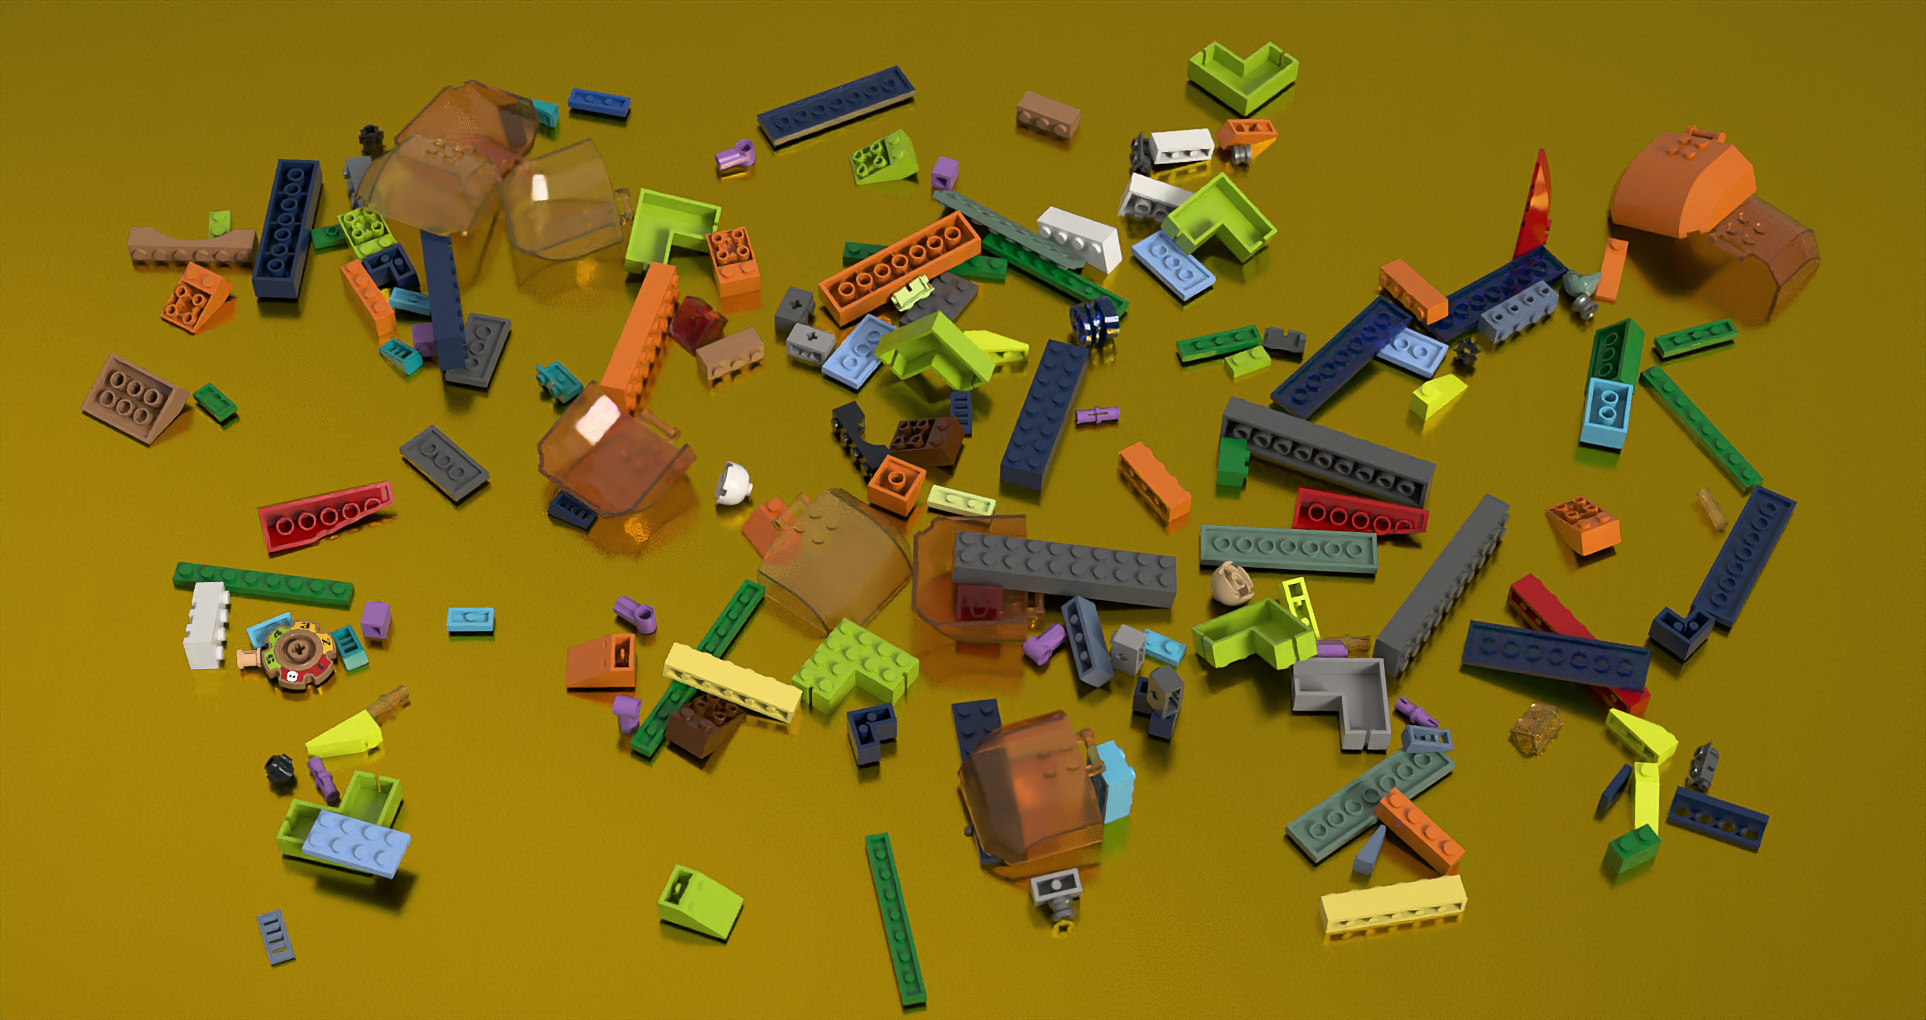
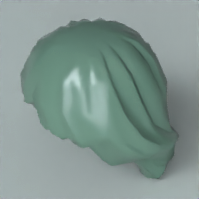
[1562,269,1602,298]

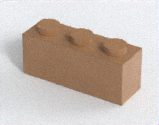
[1016,90,1081,139]
[696,327,764,380]

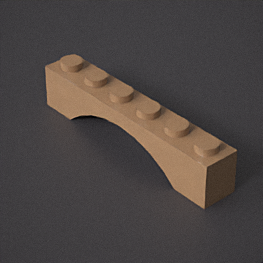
[127,227,259,262]

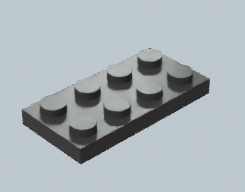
[899,271,978,327]
[445,312,511,388]
[399,424,490,502]

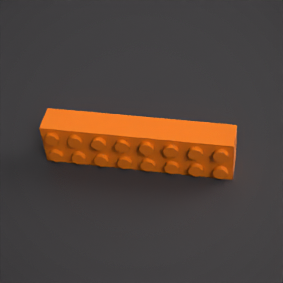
[818,210,981,327]
[600,262,680,417]

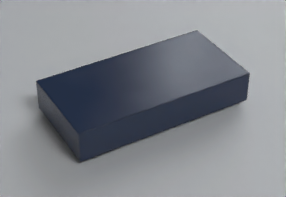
[1598,763,1633,811]

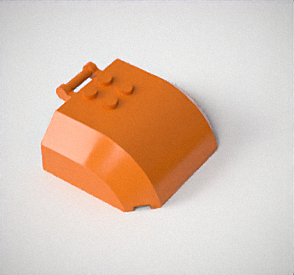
[1609,125,1757,239]

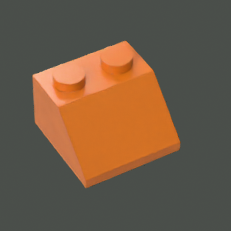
[867,454,926,517]
[741,496,802,560]

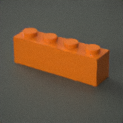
[1379,258,1448,325]
[339,259,397,337]
[1118,441,1192,522]
[1373,787,1465,876]

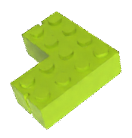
[1187,41,1299,116]
[1160,172,1278,263]
[623,188,722,275]
[874,310,996,391]
[1191,597,1317,670]
[791,617,919,715]
[276,770,403,873]

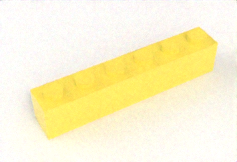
[663,642,803,724]
[1318,875,1467,933]

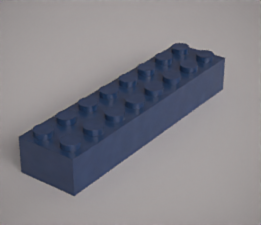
[252,159,323,298]
[420,225,468,371]
[1000,339,1089,491]

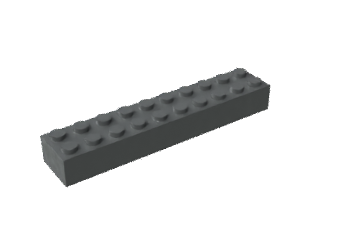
[1219,396,1437,509]
[1372,493,1510,677]
[951,531,1177,608]

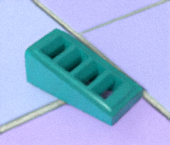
[519,97,559,128]
[378,337,423,375]
[330,624,368,671]

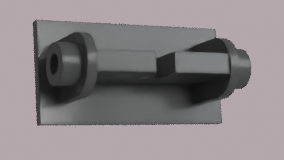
[1130,132,1151,173]
[1262,326,1307,353]
[1687,741,1719,790]

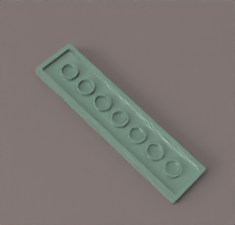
[933,190,1087,270]
[1200,524,1378,574]
[1285,738,1456,863]

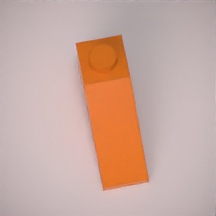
[1215,119,1278,150]
[1595,238,1628,302]

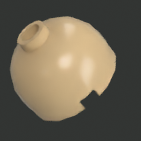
[1210,561,1254,606]

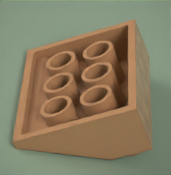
[81,352,190,445]

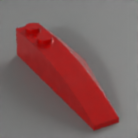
[1512,148,1552,262]
[257,480,395,553]
[1292,485,1430,535]

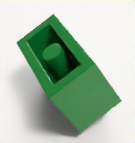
[1216,437,1250,487]
[1604,823,1662,875]

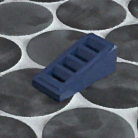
[950,391,972,434]
[548,490,598,529]

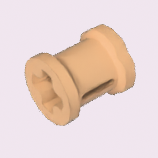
[237,647,263,669]

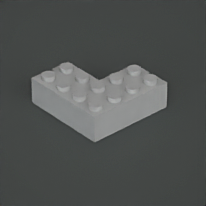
[1290,658,1391,750]

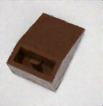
[889,416,966,466]
[664,693,746,759]

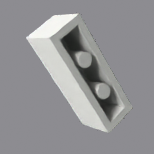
[1148,128,1215,164]

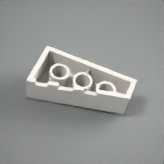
[1117,173,1195,222]
[1037,207,1122,274]
[183,582,230,669]

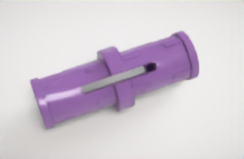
[1075,406,1120,424]
[1394,696,1440,728]
[307,757,340,802]

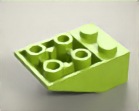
[849,129,919,185]
[336,203,397,266]
[657,864,744,940]

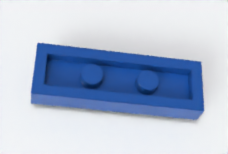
[568,88,631,117]

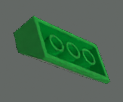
[1585,317,1645,395]

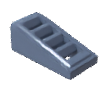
[1401,725,1454,753]
[1353,825,1386,876]
[257,909,295,965]

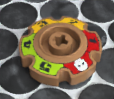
[261,620,337,689]

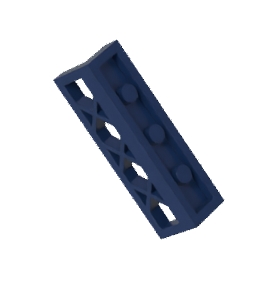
[1667,786,1769,850]

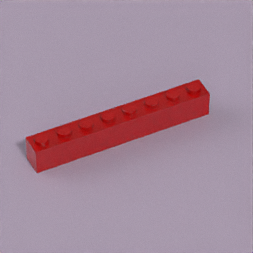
[1507,573,1651,716]

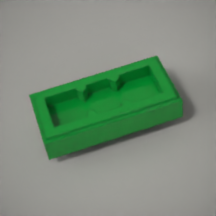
[311,224,347,249]
[193,382,238,422]

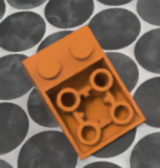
[705,227,761,298]
[160,261,234,333]
[1546,496,1621,556]
[566,634,636,687]

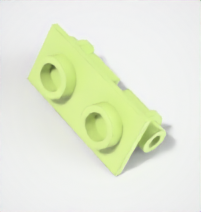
[890,274,935,312]

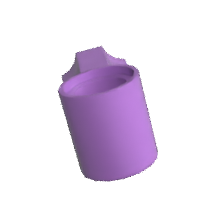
[714,139,755,170]
[613,596,657,634]
[1022,623,1067,665]
[613,694,641,735]

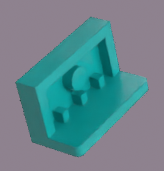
[535,360,584,403]

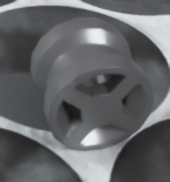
[1231,144,1251,165]
[1572,293,1599,320]
[1048,895,1076,922]

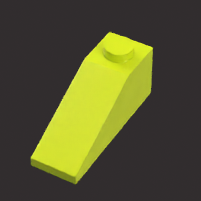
[964,330,1029,363]
[1409,374,1467,421]
[1275,577,1321,640]
[1605,708,1678,766]
[305,709,383,759]
[1629,762,1659,836]

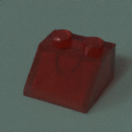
[666,295,729,354]
[956,584,1006,632]

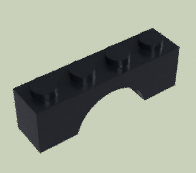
[830,401,893,480]

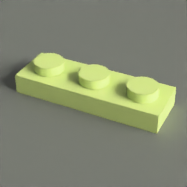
[927,485,996,522]

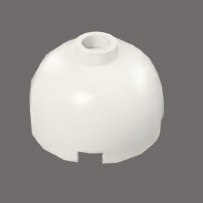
[715,461,753,505]

